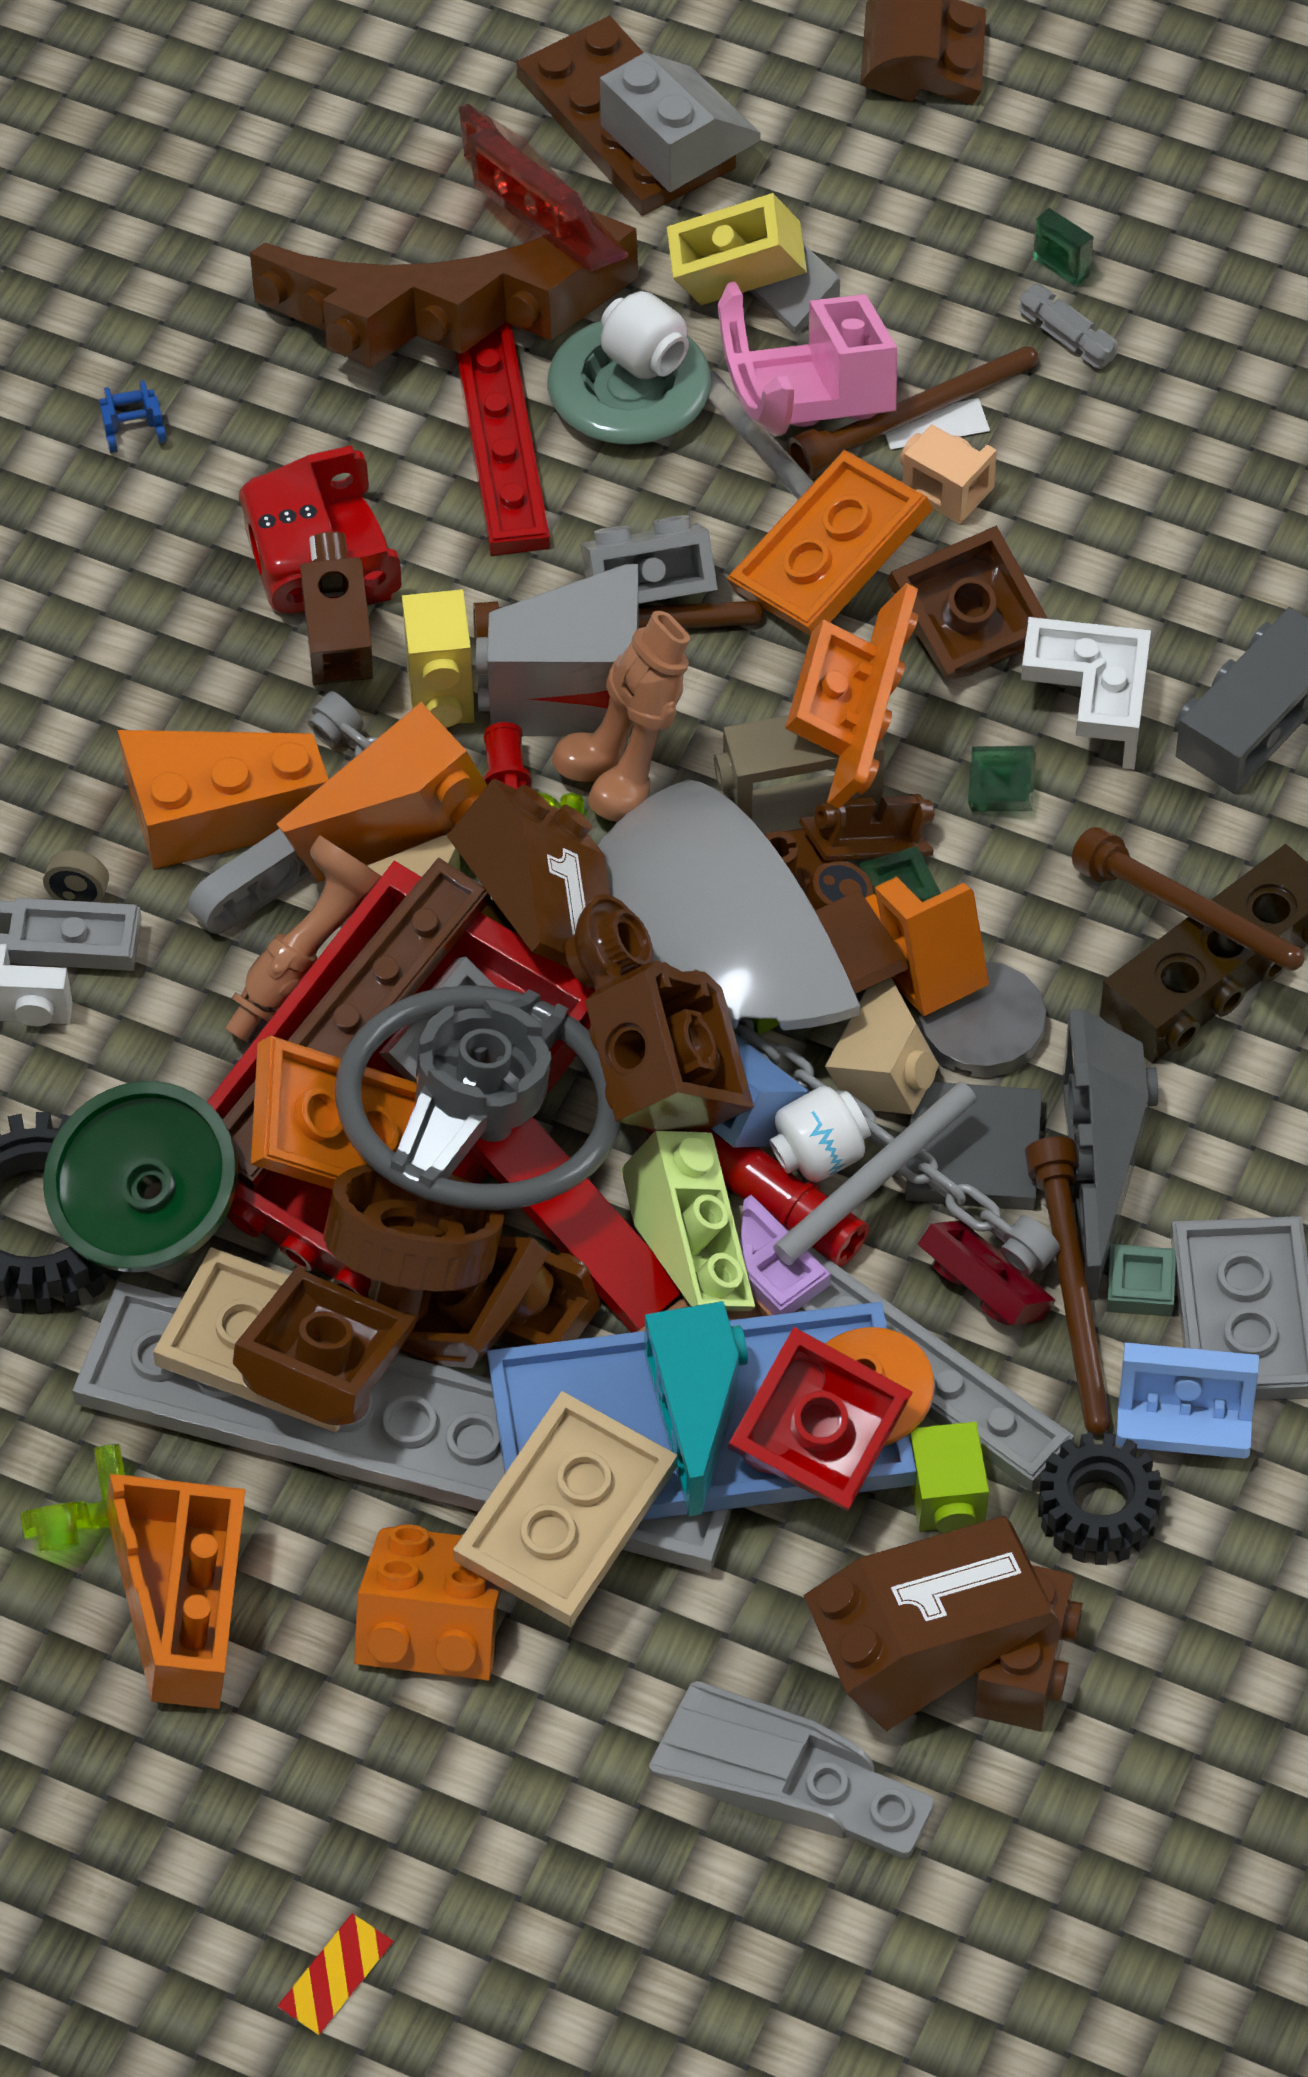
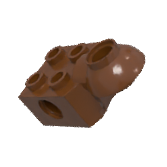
[565,894,754,1132]

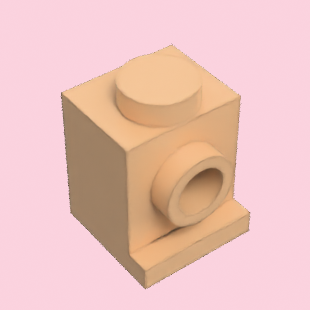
[900,424,997,525]

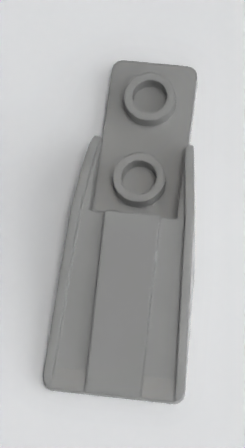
[649,1681,934,1859]

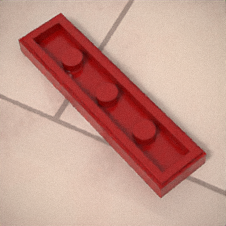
[470,1116,681,1333]

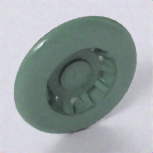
[547,321,711,444]

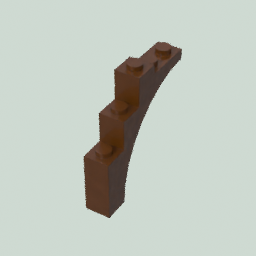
[250,211,639,368]

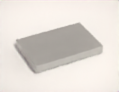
[1170,1216,1308,1400]

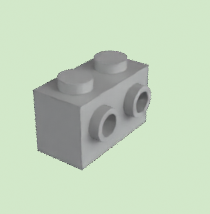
[580,515,718,603]

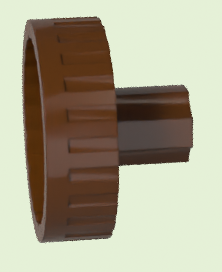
[323,1164,504,1322]

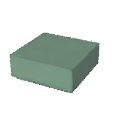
[1106,1244,1176,1317]

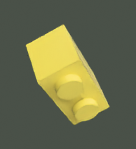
[667,193,807,305]
[402,589,475,728]

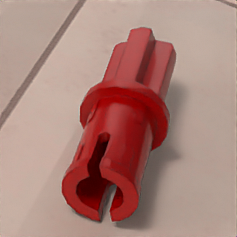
[483,722,532,790]

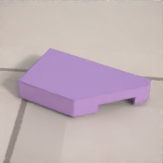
[740,1195,831,1315]

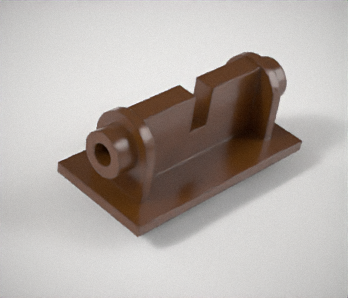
[799,794,935,861]

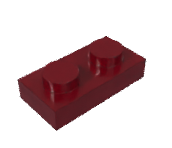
[917,1220,1056,1326]

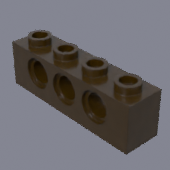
[1100,844,1308,1064]

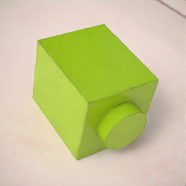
[909,1421,989,1533]

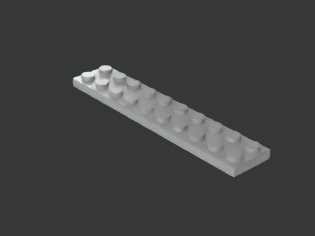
[72,1281,733,1573]

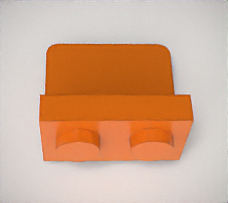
[354,1524,502,1681]

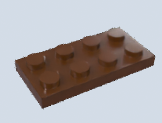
[516,16,736,216]

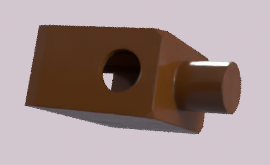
[300,532,373,685]

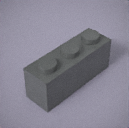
[1175,607,1308,794]

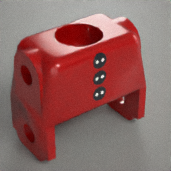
[239,445,402,613]

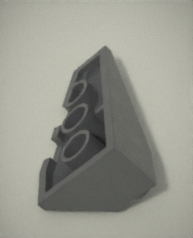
[1062,1009,1158,1300]

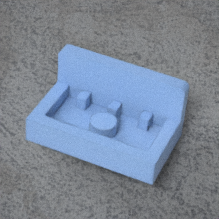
[1116,1342,1259,1459]

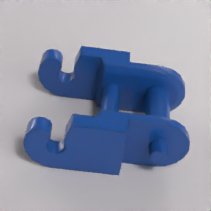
[99,380,167,453]

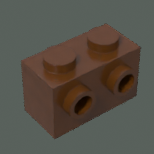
[974,1565,1083,1732]

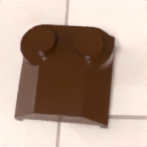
[887,525,1048,680]
[398,1237,553,1368]
[232,1266,416,1425]

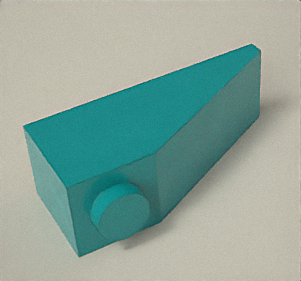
[644,1301,748,1517]

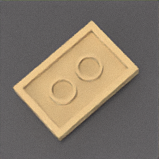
[153,1247,341,1433]
[453,1391,678,1627]

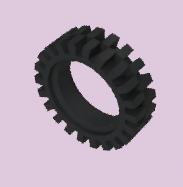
[0,1112,123,1314]

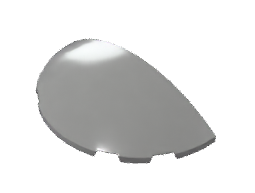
[598,779,860,1030]

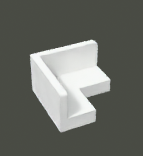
[1021,617,1151,770]

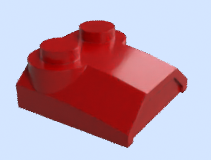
[727,1327,913,1511]

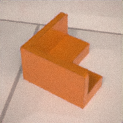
[865,877,989,1016]

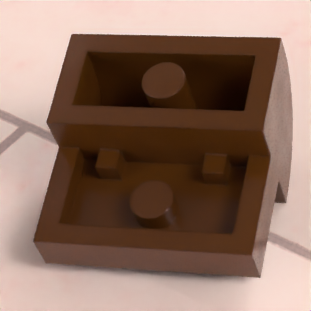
[860,0,986,105]

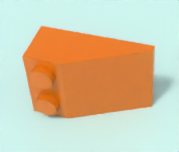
[276,702,487,882]

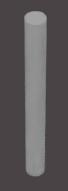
[773,1081,977,1265]

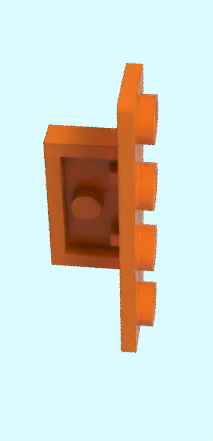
[785,583,918,809]

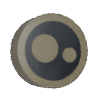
[43,850,109,903]

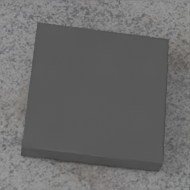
[905,1082,1042,1210]

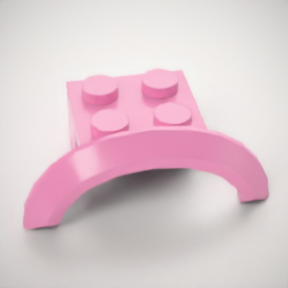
[718,282,897,437]

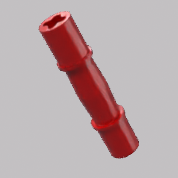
[641,1127,869,1267]

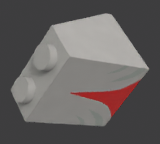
[476,564,639,737]

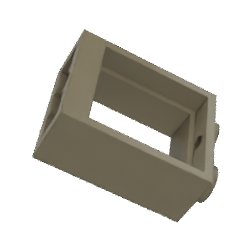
[714,715,885,834]

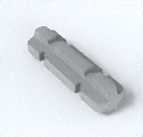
[1019,284,1118,369]

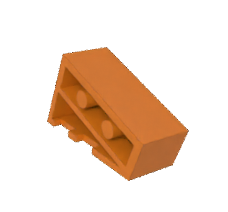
[117,730,329,870]
[106,1474,246,1709]

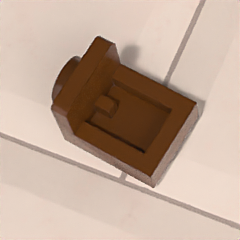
[502,1250,601,1347]

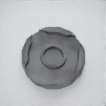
[919,961,1047,1078]

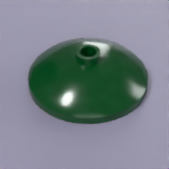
[43,1081,238,1272]

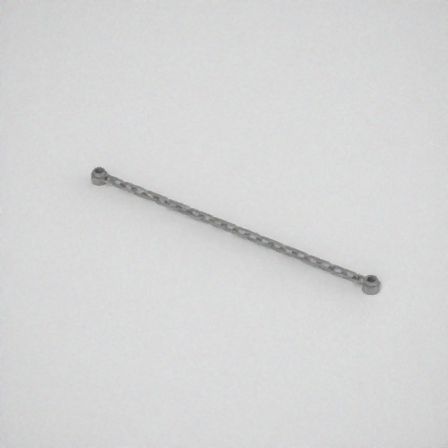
[308,691,1061,1275]

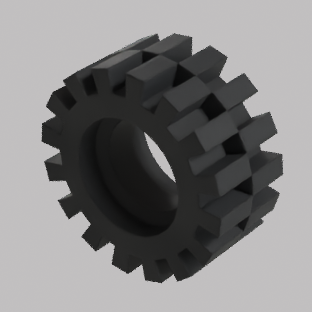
[1038,1432,1162,1565]

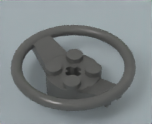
[335,986,622,1211]

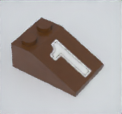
[447,779,611,969]
[803,1516,1058,1732]

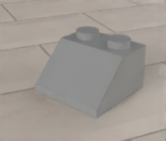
[600,52,761,192]

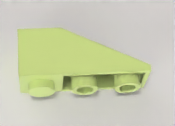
[621,1131,755,1311]

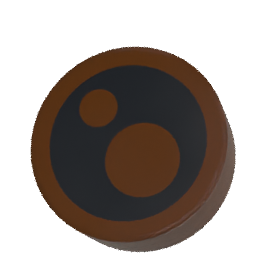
[807,860,873,911]

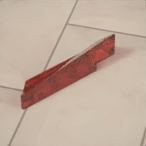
[459,104,628,272]

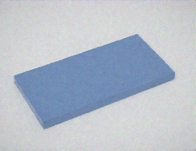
[487,1301,917,1520]

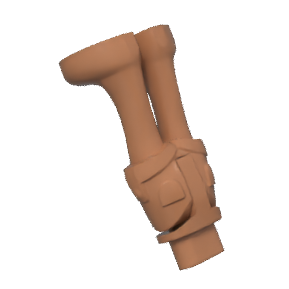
[551,611,690,822]
[225,835,381,1042]

